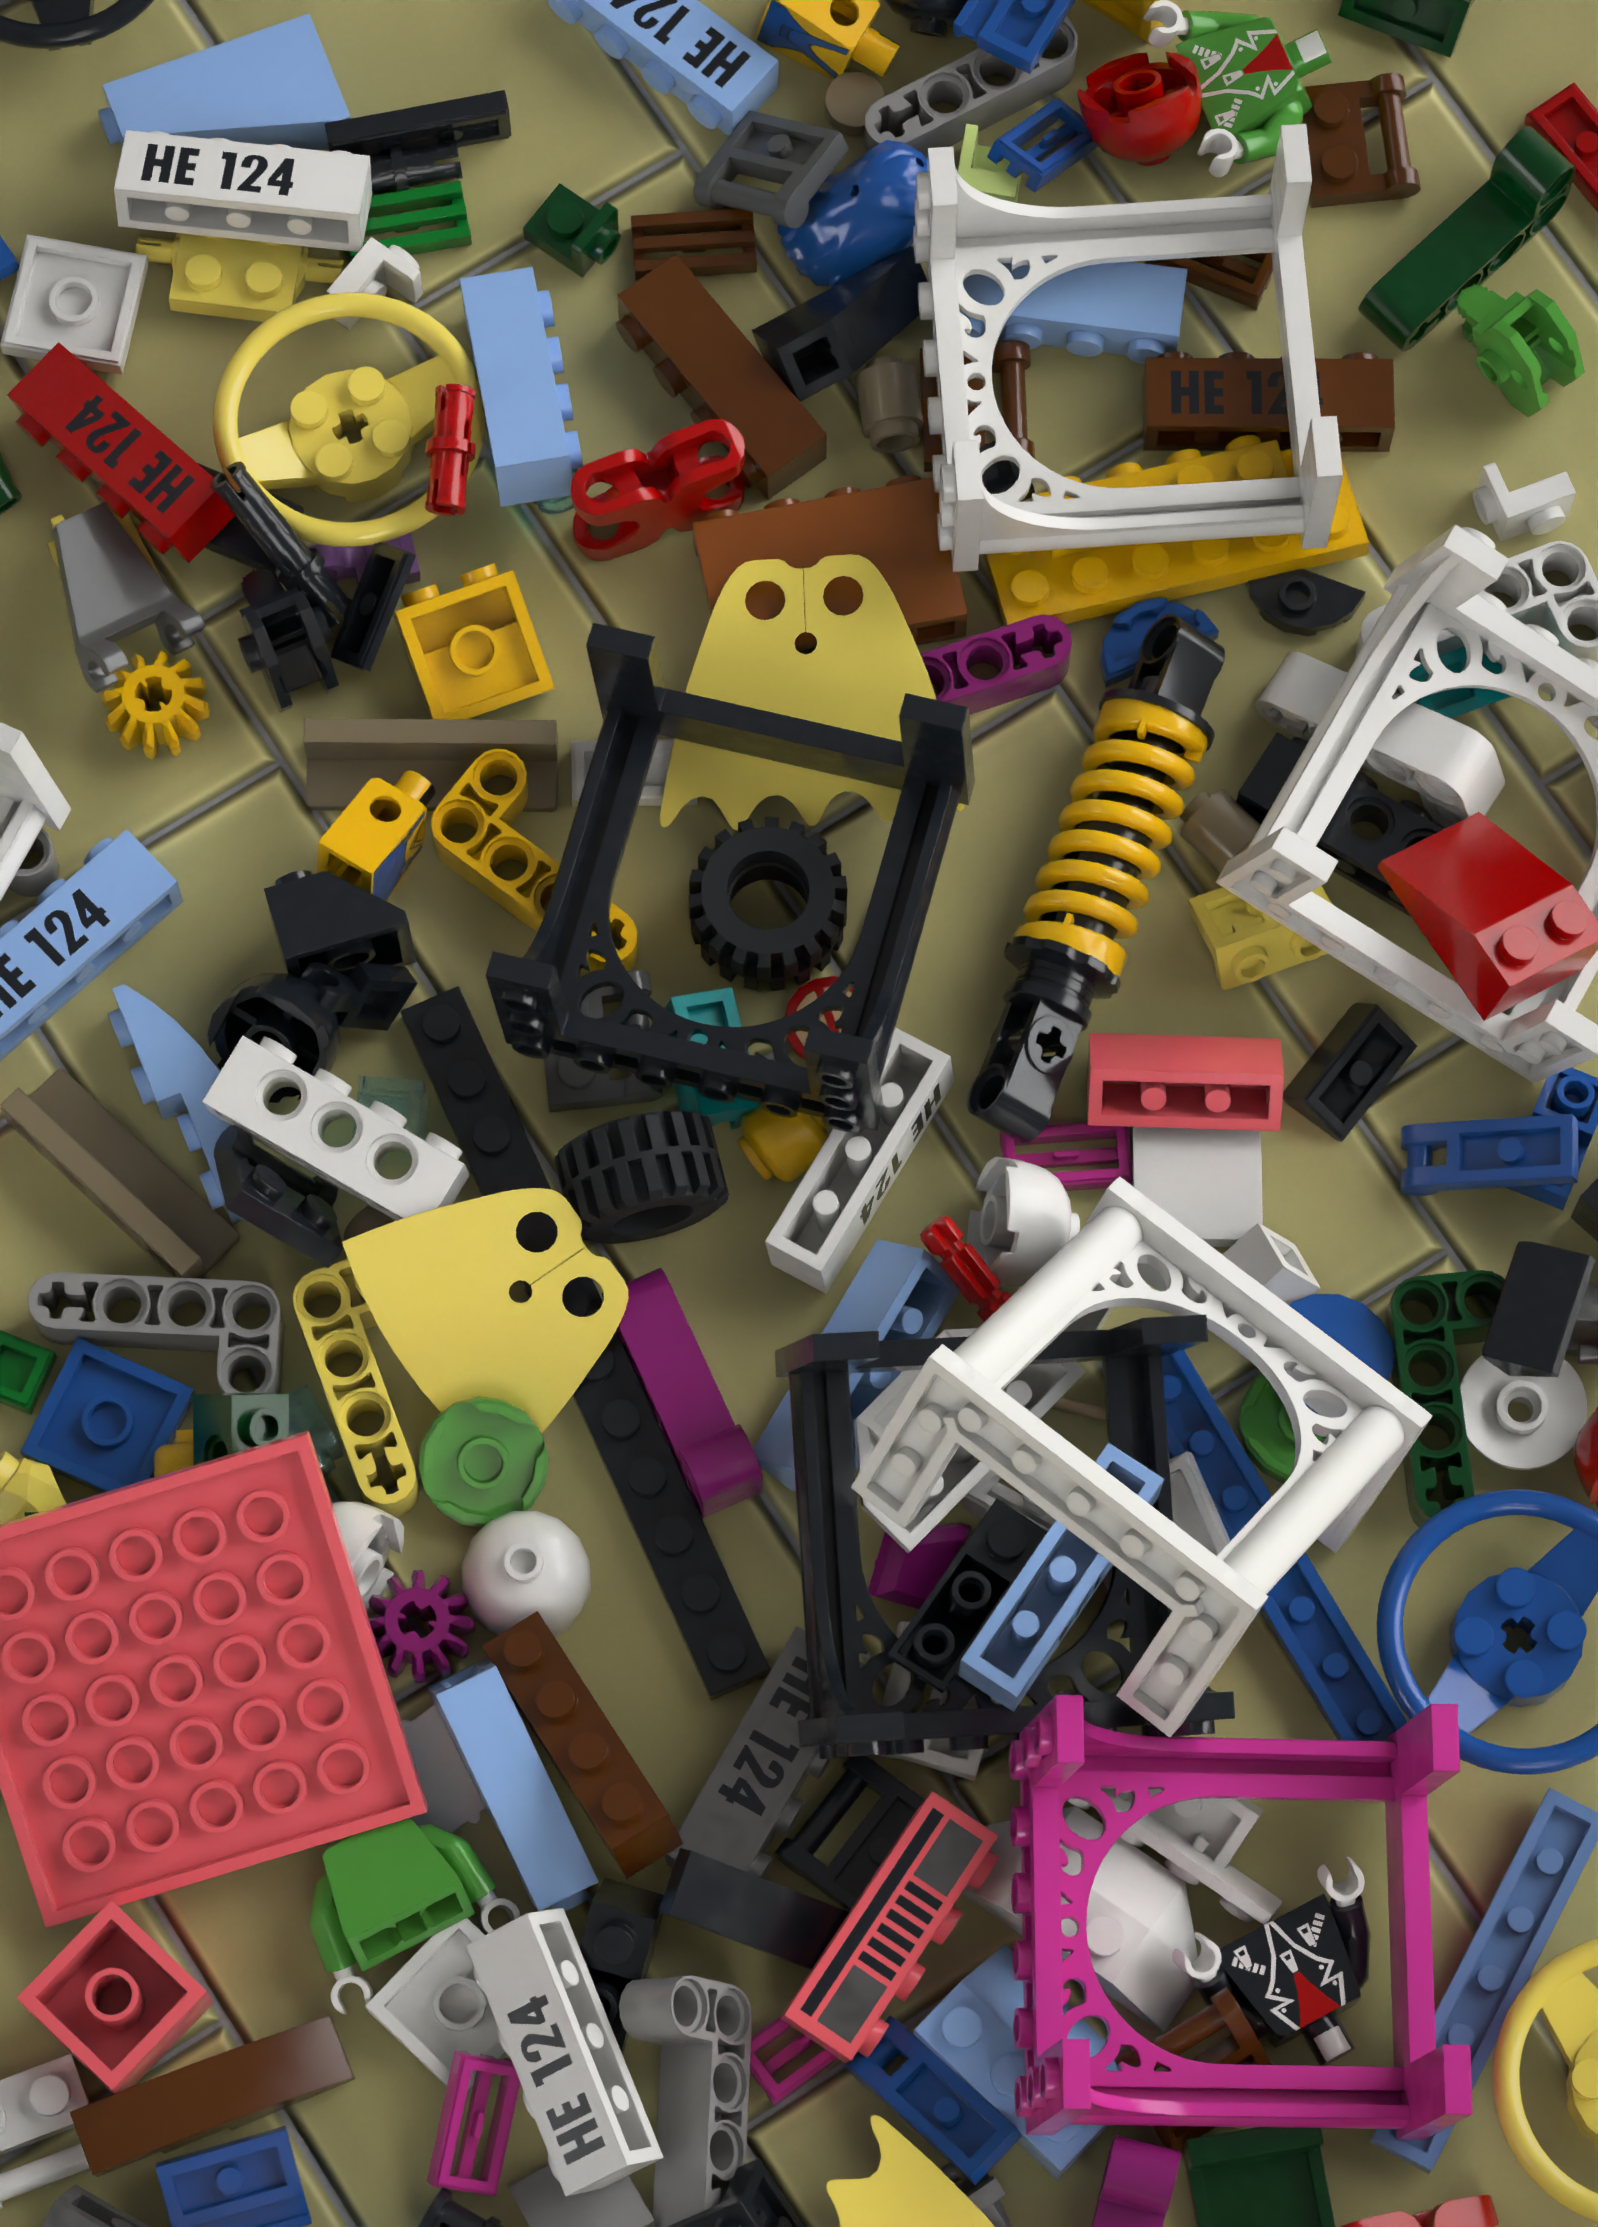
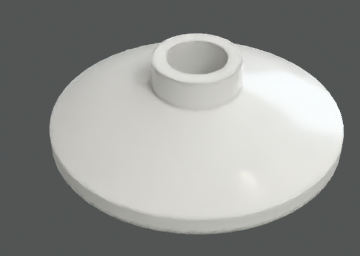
[1460,1355,1587,1470]

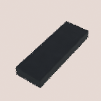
[325,90,512,157]
[658,1848,849,1970]

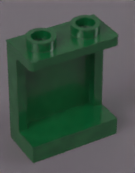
[1182,2127,1336,2227]

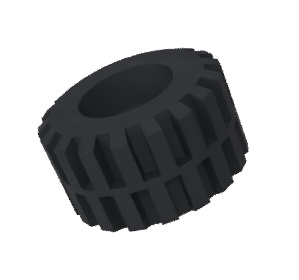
[688,817,848,991]
[554,1110,729,1244]

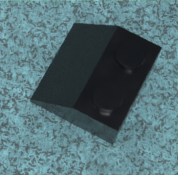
[264,870,416,977]

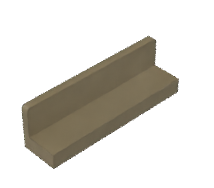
[303,718,558,812]
[0,1069,240,1279]

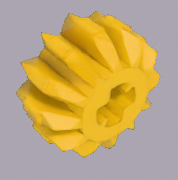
[102,650,210,760]

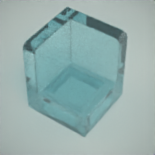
[352,1075,430,1160]

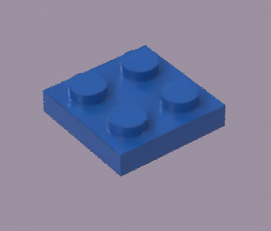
[20,1337,196,1493]

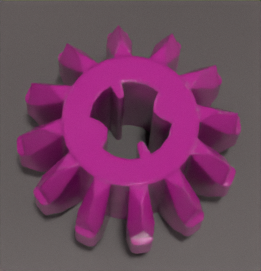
[368,1570,475,1683]

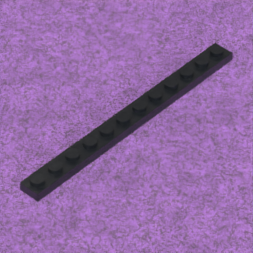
[400,986,770,1701]

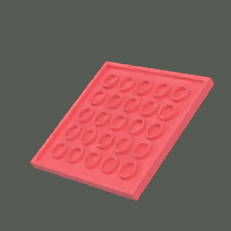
[0,1430,428,1928]

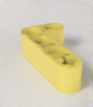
[293,1259,420,1518]

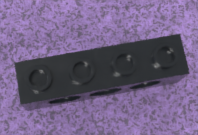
[1236,732,1444,917]

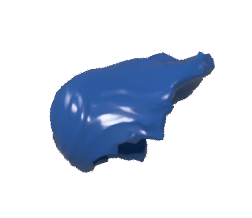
[777,140,927,288]

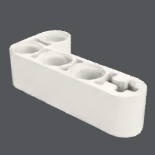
[1355,541,1598,663]
[1255,651,1505,828]

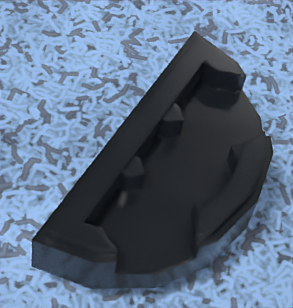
[1245,569,1366,636]

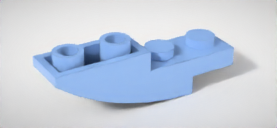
[108,984,256,1224]

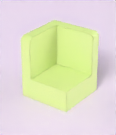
[958,124,1022,203]

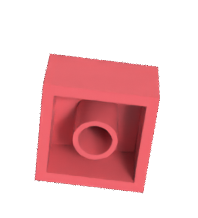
[17,1900,214,2094]

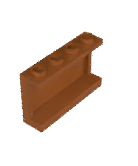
[693,475,968,654]

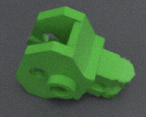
[1455,284,1585,417]

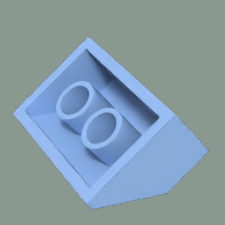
[914,1944,1119,2181]

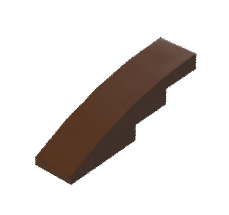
[70,2016,355,2177]

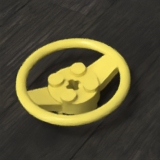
[213,292,486,547]
[1493,1939,1598,2222]

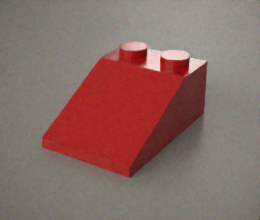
[1377,812,1598,1021]

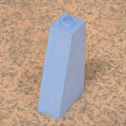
[98,13,351,150]
[426,1659,599,1911]

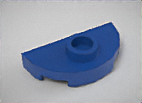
[1100,597,1219,688]

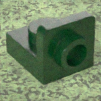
[523,183,621,278]

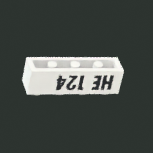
[114,130,372,252]
[765,1027,954,1294]
[466,1908,664,2196]

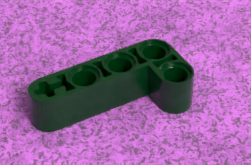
[1358,126,1576,352]
[1385,1270,1505,1528]

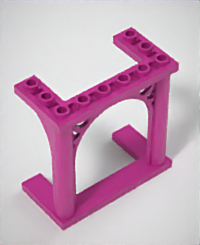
[1009,1695,1473,2140]

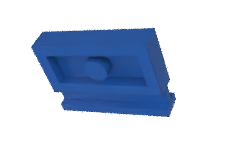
[953,0,1076,74]
[155,2126,312,2227]

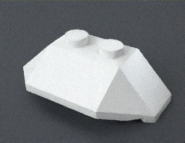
[853,1328,1086,1553]
[961,1806,1198,2033]

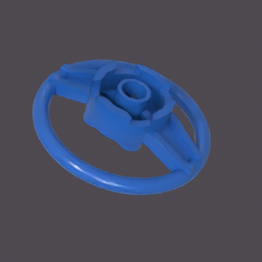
[1376,1489,1598,1775]

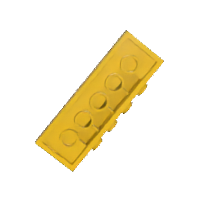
[983,435,1369,626]

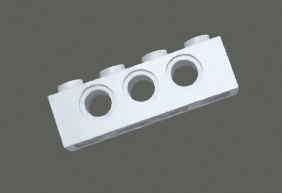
[202,1036,470,1221]

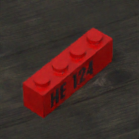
[7,342,235,563]

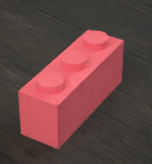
[1086,1033,1284,1131]

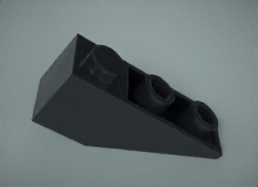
[752,246,928,402]
[887,1498,1048,1694]
[580,1878,664,2055]

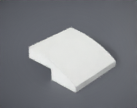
[1131,1127,1263,1247]

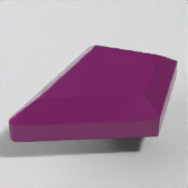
[868,1522,972,1609]

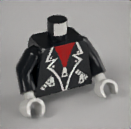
[1172,1857,1371,2066]

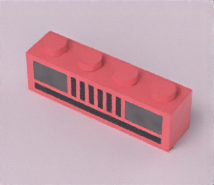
[780,1791,999,2063]

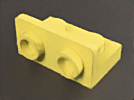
[1188,886,1332,990]

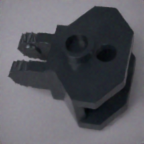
[237,568,339,713]

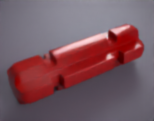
[920,1216,1011,1322]

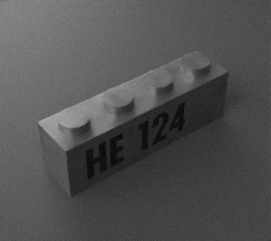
[665,1626,864,1878]

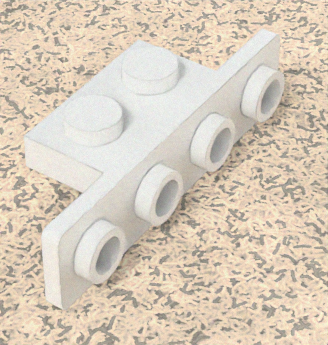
[1067,1788,1283,1925]

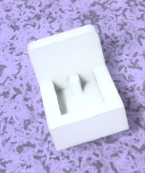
[1473,462,1576,542]

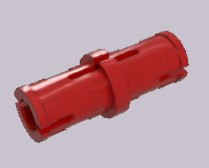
[425,384,476,516]

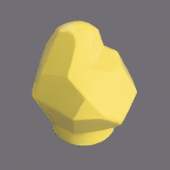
[0,1450,67,1524]

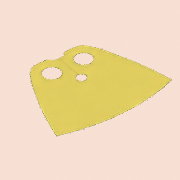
[342,1188,629,1433]

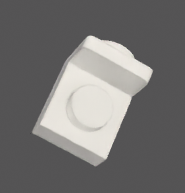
[326,237,423,330]

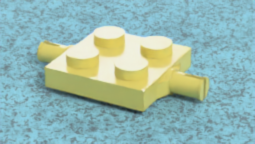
[135,233,345,322]

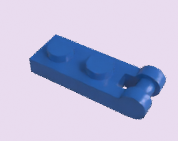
[1401,1114,1578,1196]
[843,2016,1022,2185]

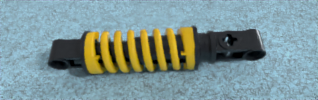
[967,614,1225,1143]

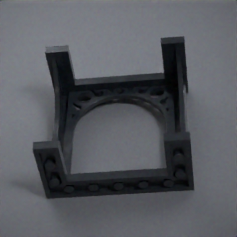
[486,623,975,1132]
[775,1315,1235,1759]

